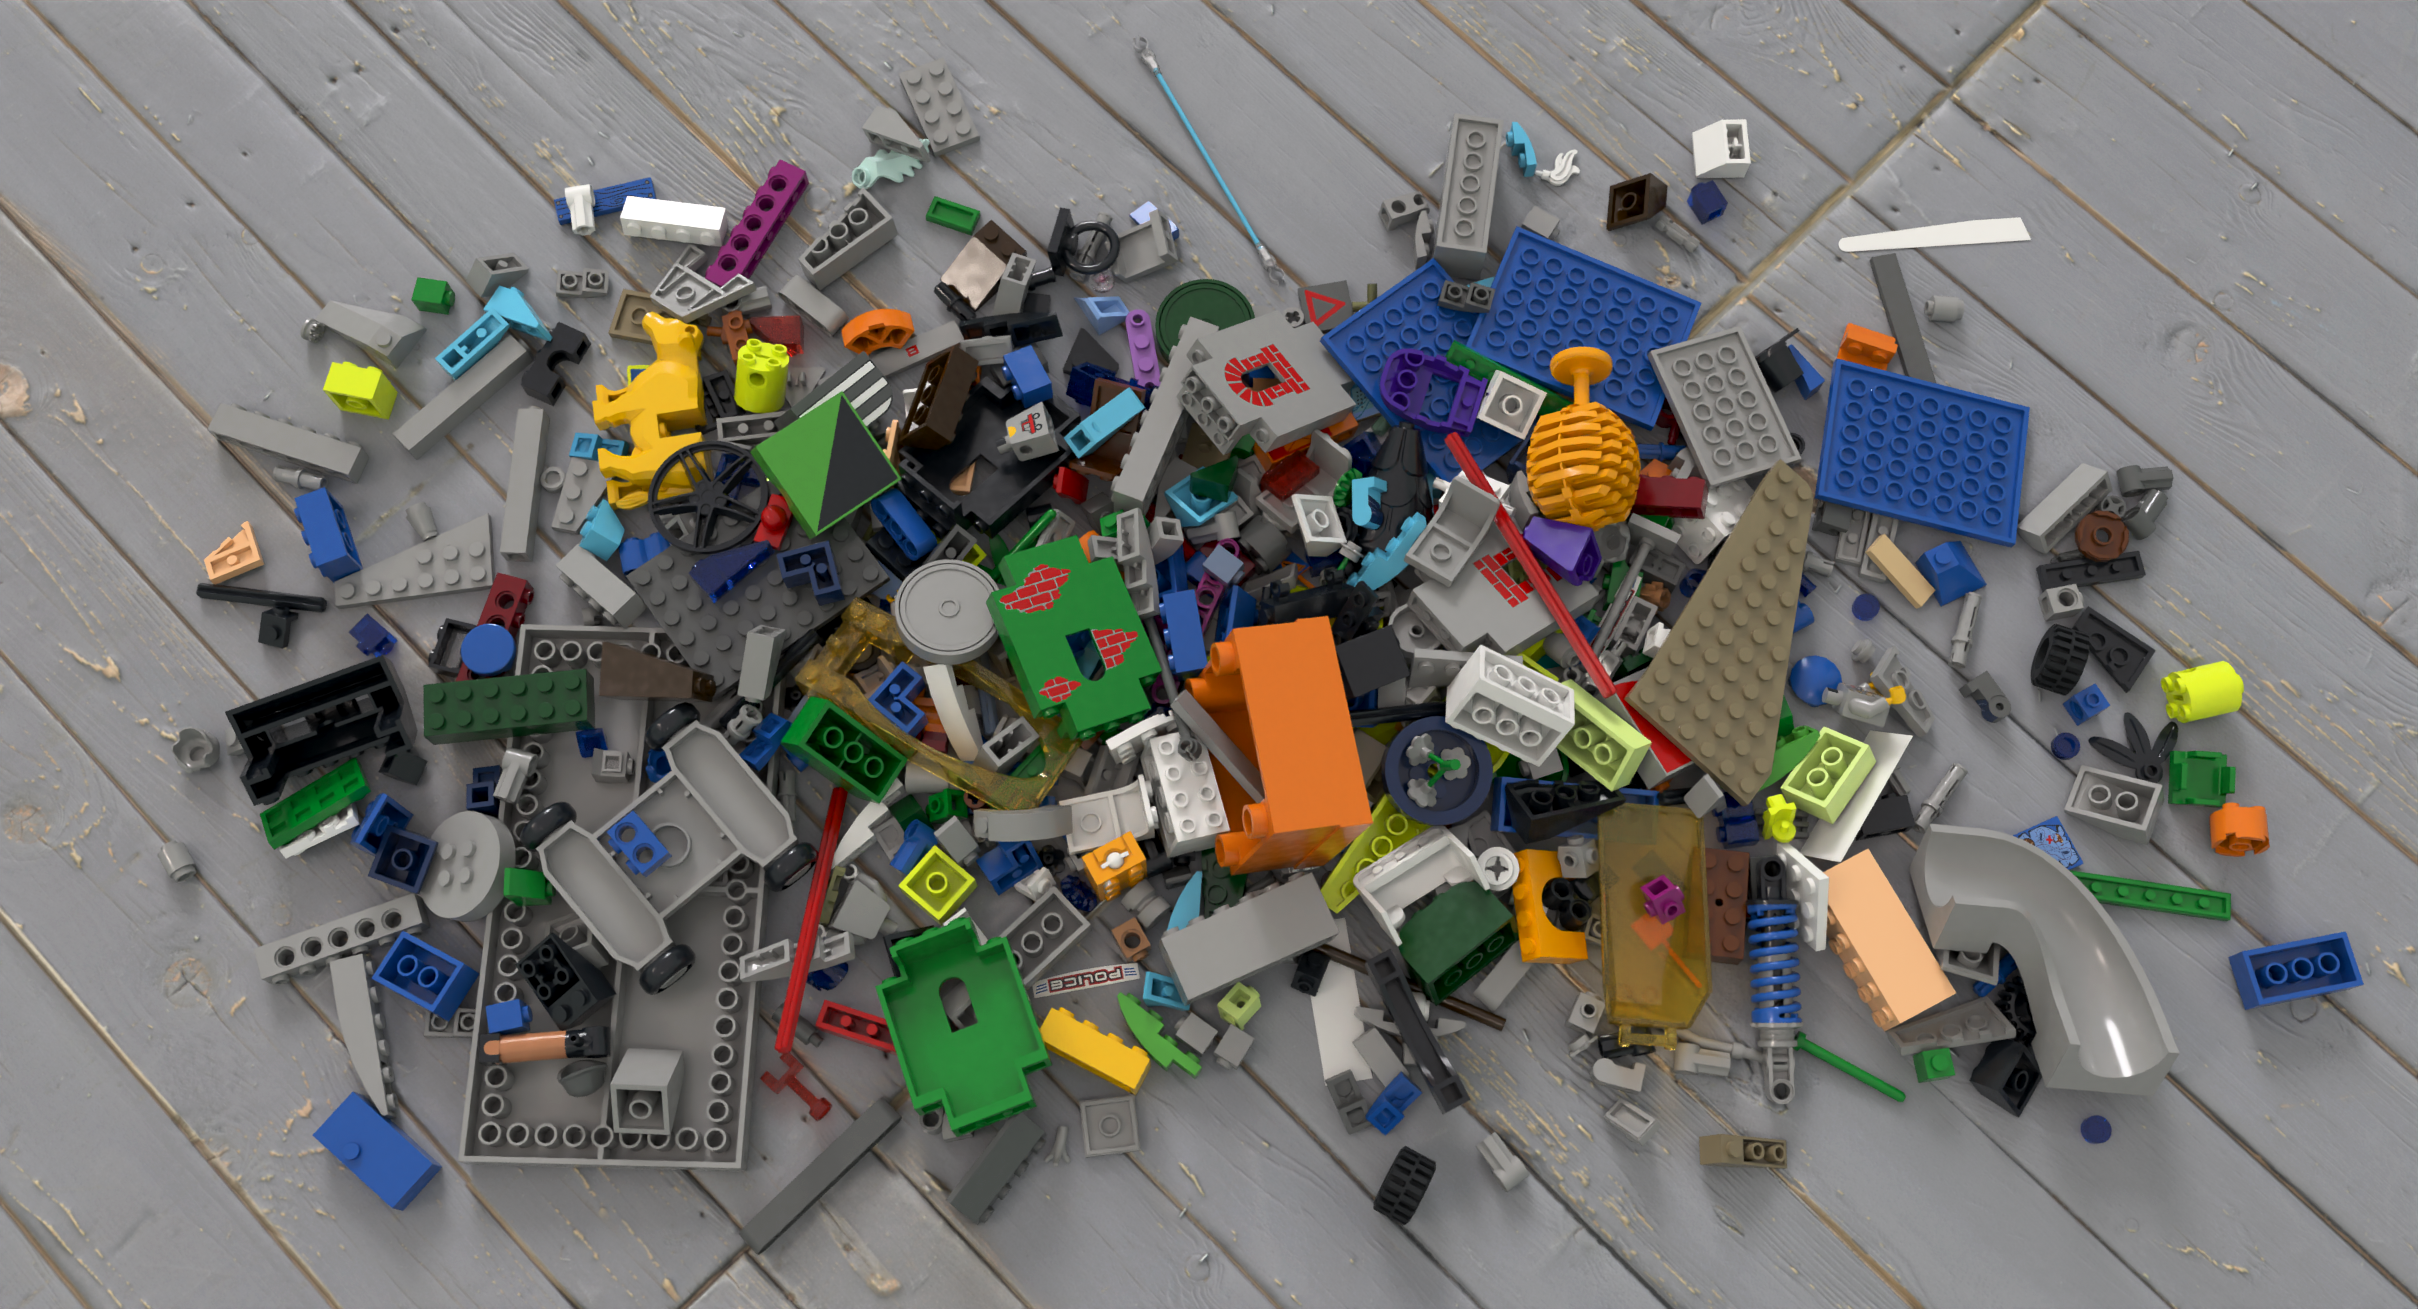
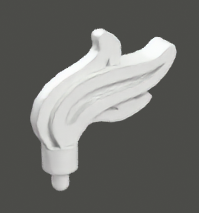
[1535,150,1580,186]

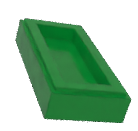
[925,196,981,236]

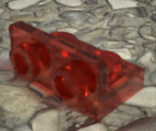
[1261,450,1320,502]

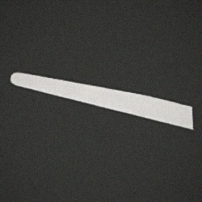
[1838,217,2031,252]

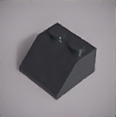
[1969,1039,2042,1118]

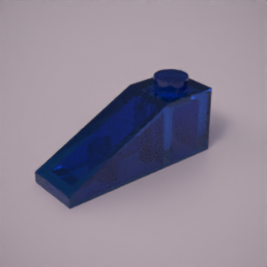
[689,540,775,603]

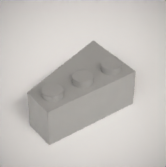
[716,411,786,455]

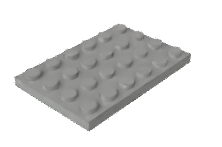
[1647,326,1802,490]

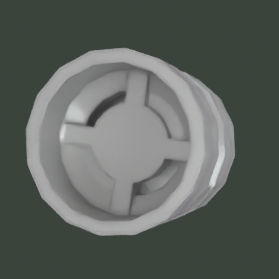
[1121,879,1172,931]

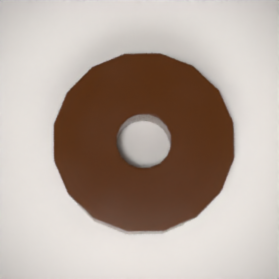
[2075,511,2129,562]

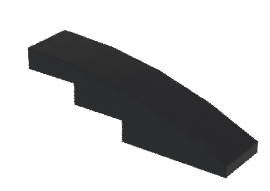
[959,312,1063,347]

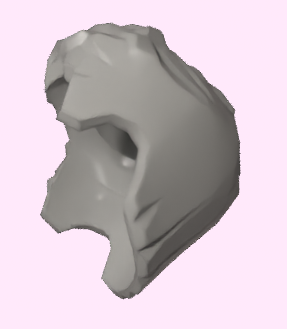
[1594,522,1631,563]
[171,727,220,774]

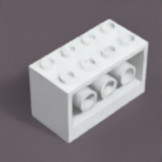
[1445,645,1575,767]
[1140,730,1230,858]

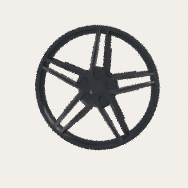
[648,441,769,554]

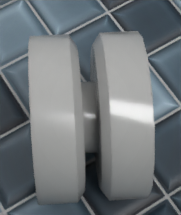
[1388,603,1443,670]

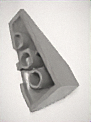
[315,300,427,369]

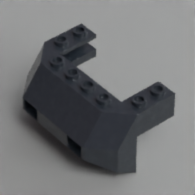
[225,655,418,806]

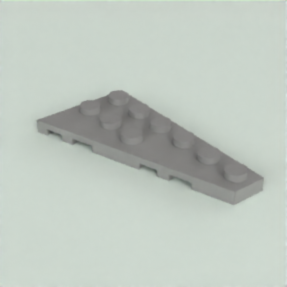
[335,513,495,609]

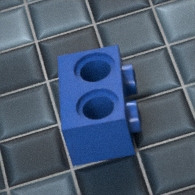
[607,811,672,877]

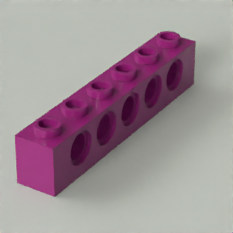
[705,159,809,288]

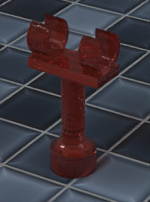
[760,1053,832,1121]

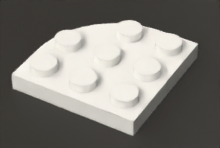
[1106,710,1179,765]
[1776,842,1829,951]

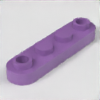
[1125,309,1161,404]

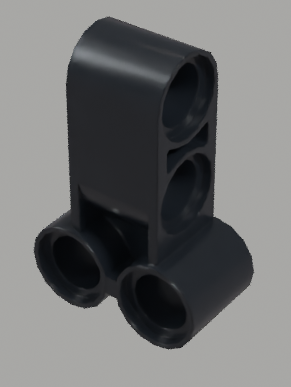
[1542,858,1620,931]

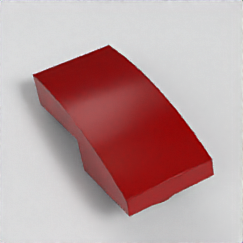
[1053,467,1089,505]

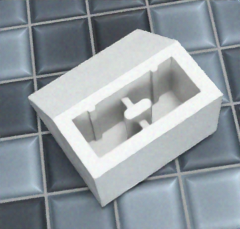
[1692,119,1751,178]

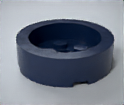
[1380,716,1493,826]

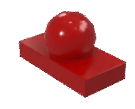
[754,493,793,551]

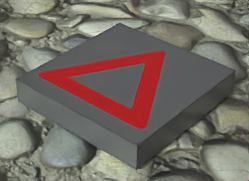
[1297,280,1354,334]

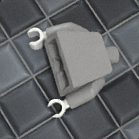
[818,864,898,946]

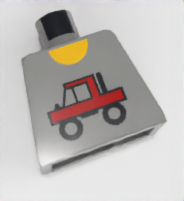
[995,402,1059,461]

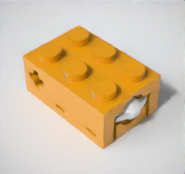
[1082,831,1147,902]

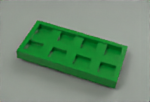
[260,757,371,850]

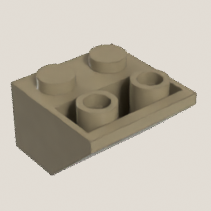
[1353,727,1386,805]

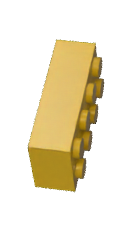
[1040,1007,1151,1096]

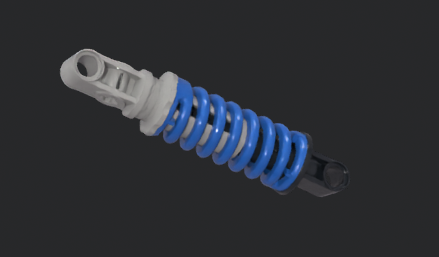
[1745,856,1804,1104]

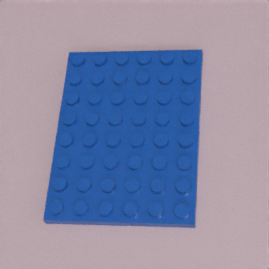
[1466,226,1701,431]
[1320,258,1545,482]
[1815,359,2030,548]

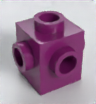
[1640,874,1686,925]

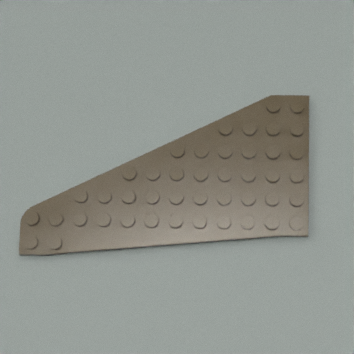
[1624,459,1813,807]

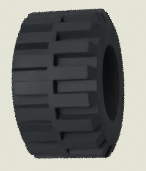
[2031,624,2090,696]
[1373,1146,1436,1226]

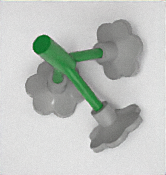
[1406,734,1471,808]

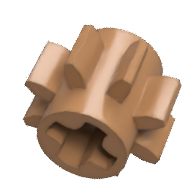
[1639,581,1671,614]

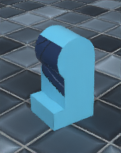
[1352,476,1387,530]

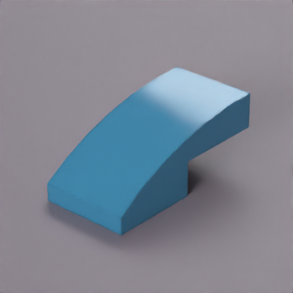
[569,433,630,461]

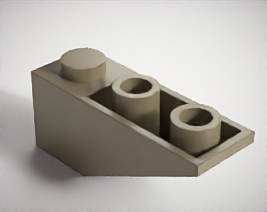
[1699,1134,1787,1169]

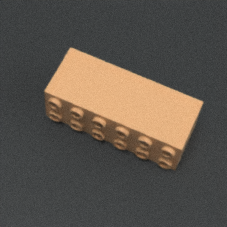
[1823,849,1956,1032]

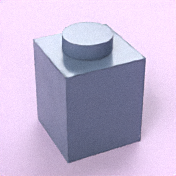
[1202,544,1245,589]

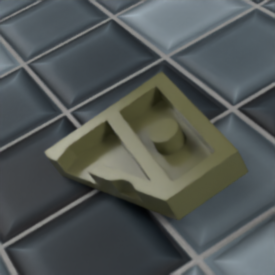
[819,866,846,927]

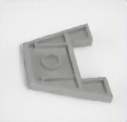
[650,243,757,323]

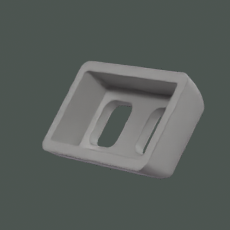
[1242,563,1298,603]

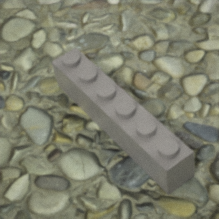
[207,403,370,484]

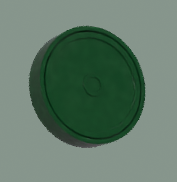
[1155,279,1255,364]

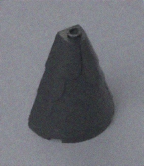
[1341,421,1433,553]

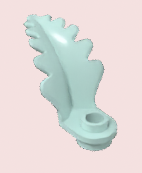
[852,139,929,190]

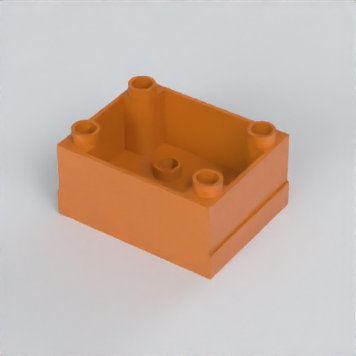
[1185,616,1373,876]

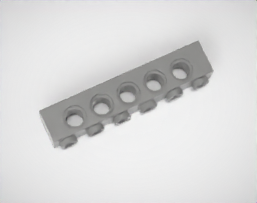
[254,893,431,985]

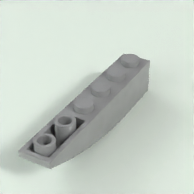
[330,954,399,1119]

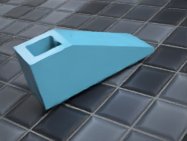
[1064,387,1145,458]

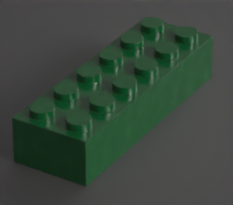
[423,669,595,745]

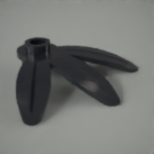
[2089,712,2178,783]

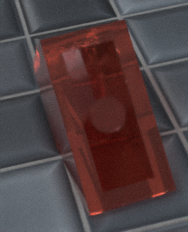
[750,315,804,357]

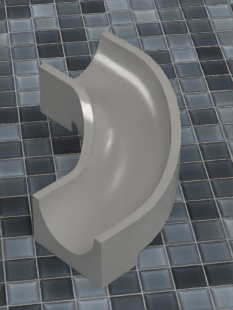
[1909,824,2180,1096]

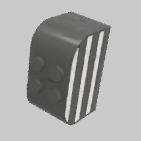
[774,351,893,432]

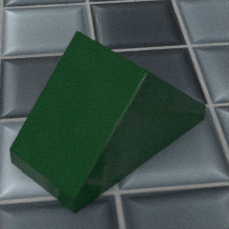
[1190,456,1239,503]
[888,794,935,832]

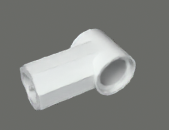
[565,184,596,236]

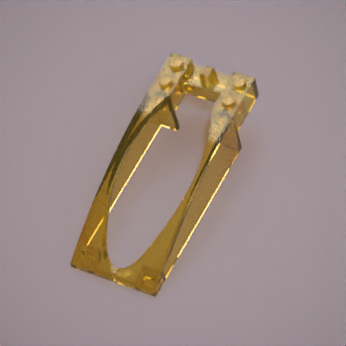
[794,597,1083,810]

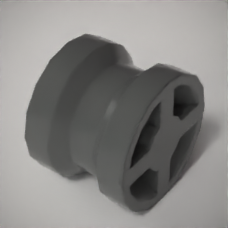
[2094,495,2126,518]

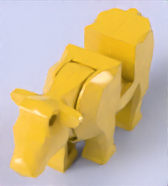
[592,312,714,510]

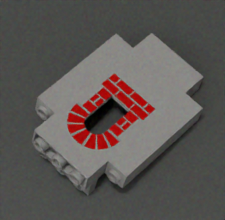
[1176,310,1356,455]
[1407,505,1605,656]

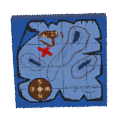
[2013,816,2084,870]

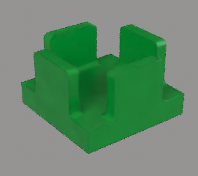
[2168,751,2236,808]

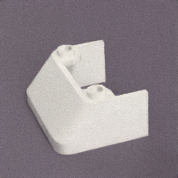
[1353,825,1490,946]

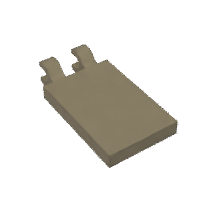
[608,289,712,349]

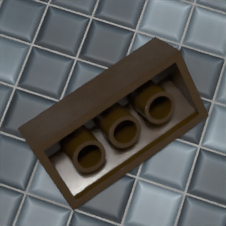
[898,345,979,450]

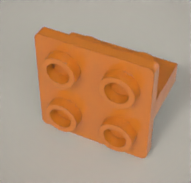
[1836,323,1898,371]

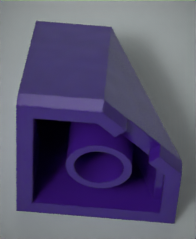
[1523,516,1602,586]

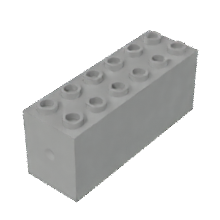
[1432,113,1504,280]
[1158,871,1340,1006]

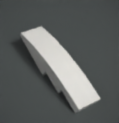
[923,663,983,761]
[831,778,906,870]

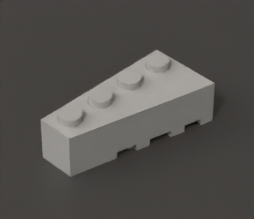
[798,187,898,291]

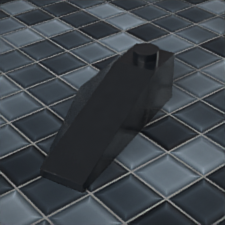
[1505,780,1626,844]

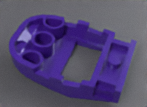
[1379,348,1488,437]

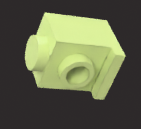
[1217,982,1261,1031]

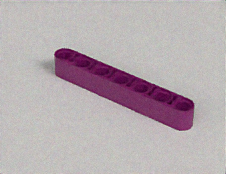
[1151,538,1240,708]

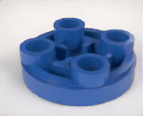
[461,624,516,677]

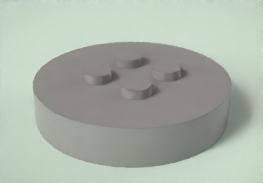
[895,559,999,665]
[421,811,516,922]

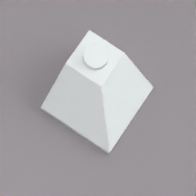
[1291,494,1347,557]

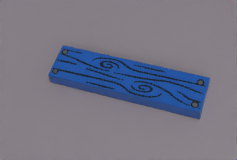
[554,177,657,225]

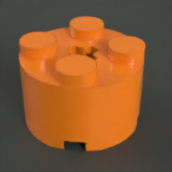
[2209,803,2270,857]

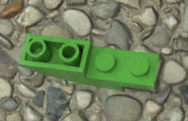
[1720,725,1820,792]
[1117,992,1202,1079]

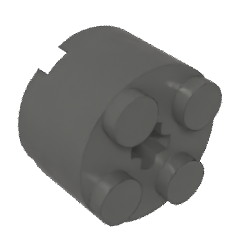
[1234,515,1292,575]

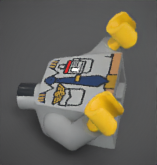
[1822,672,1906,727]

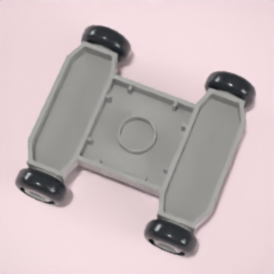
[520,702,819,995]

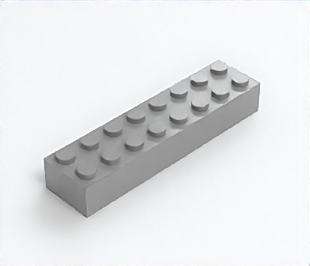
[1111,316,1219,516]

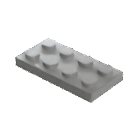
[899,57,980,157]

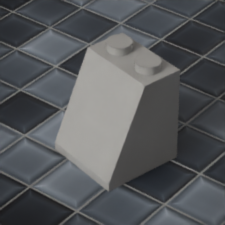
[610,1048,685,1135]

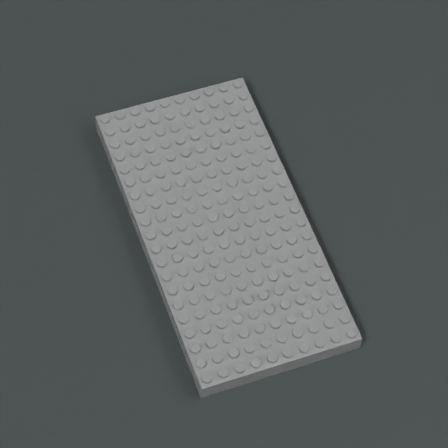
[458,624,789,1171]

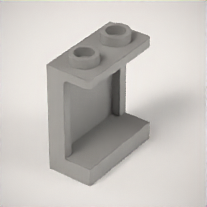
[1105,209,1178,283]

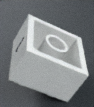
[1476,370,1547,440]

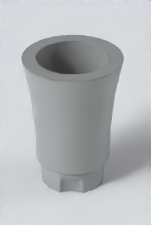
[905,757,965,794]

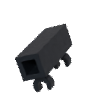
[1259,567,1355,626]

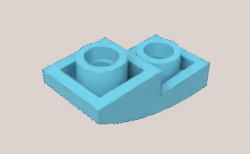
[1506,122,1537,177]

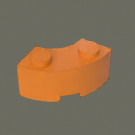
[841,309,915,355]

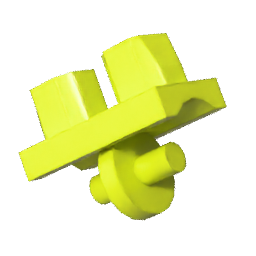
[1762,794,1797,843]

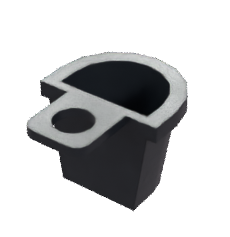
[1755,328,1804,393]

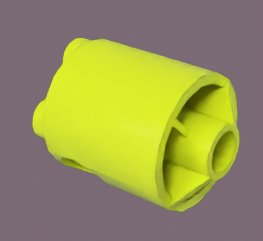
[734,339,789,413]
[2161,661,2244,723]

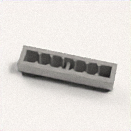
[2017,463,2113,554]

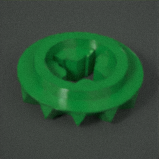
[1333,468,1362,507]

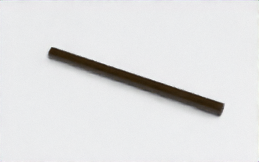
[1312,943,1506,1031]

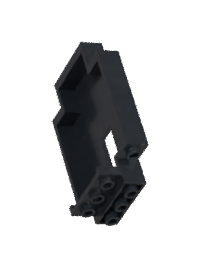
[894,376,1081,539]

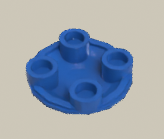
[1788,655,1842,707]

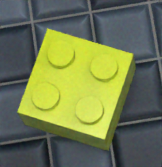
[323,362,398,420]
[898,845,978,926]

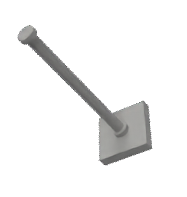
[1579,513,1681,673]

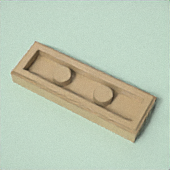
[1865,534,1935,609]

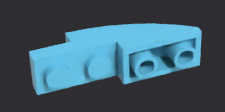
[1346,512,1427,590]

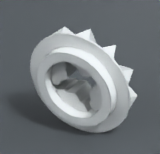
[1478,847,1520,891]

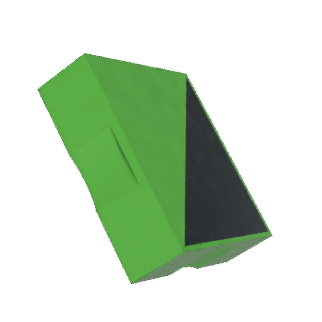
[750,391,902,540]

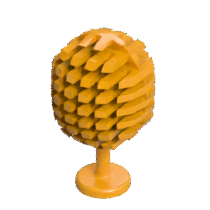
[1526,347,1641,532]

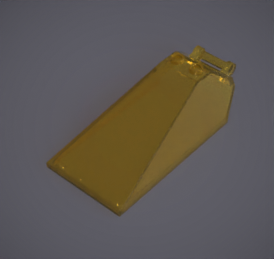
[1597,803,1713,1050]

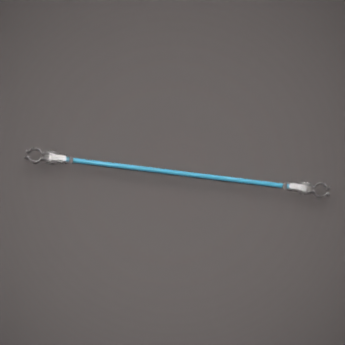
[1133,35,1285,285]

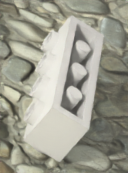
[620,196,728,247]

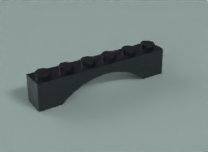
[1364,949,1471,1115]

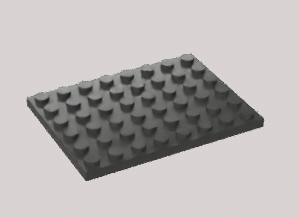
[626,481,890,700]

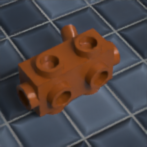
[707,310,753,368]

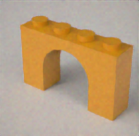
[1512,849,1588,964]

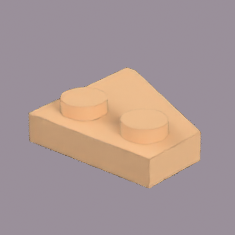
[204,521,264,585]

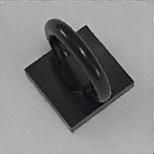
[1047,207,1120,277]

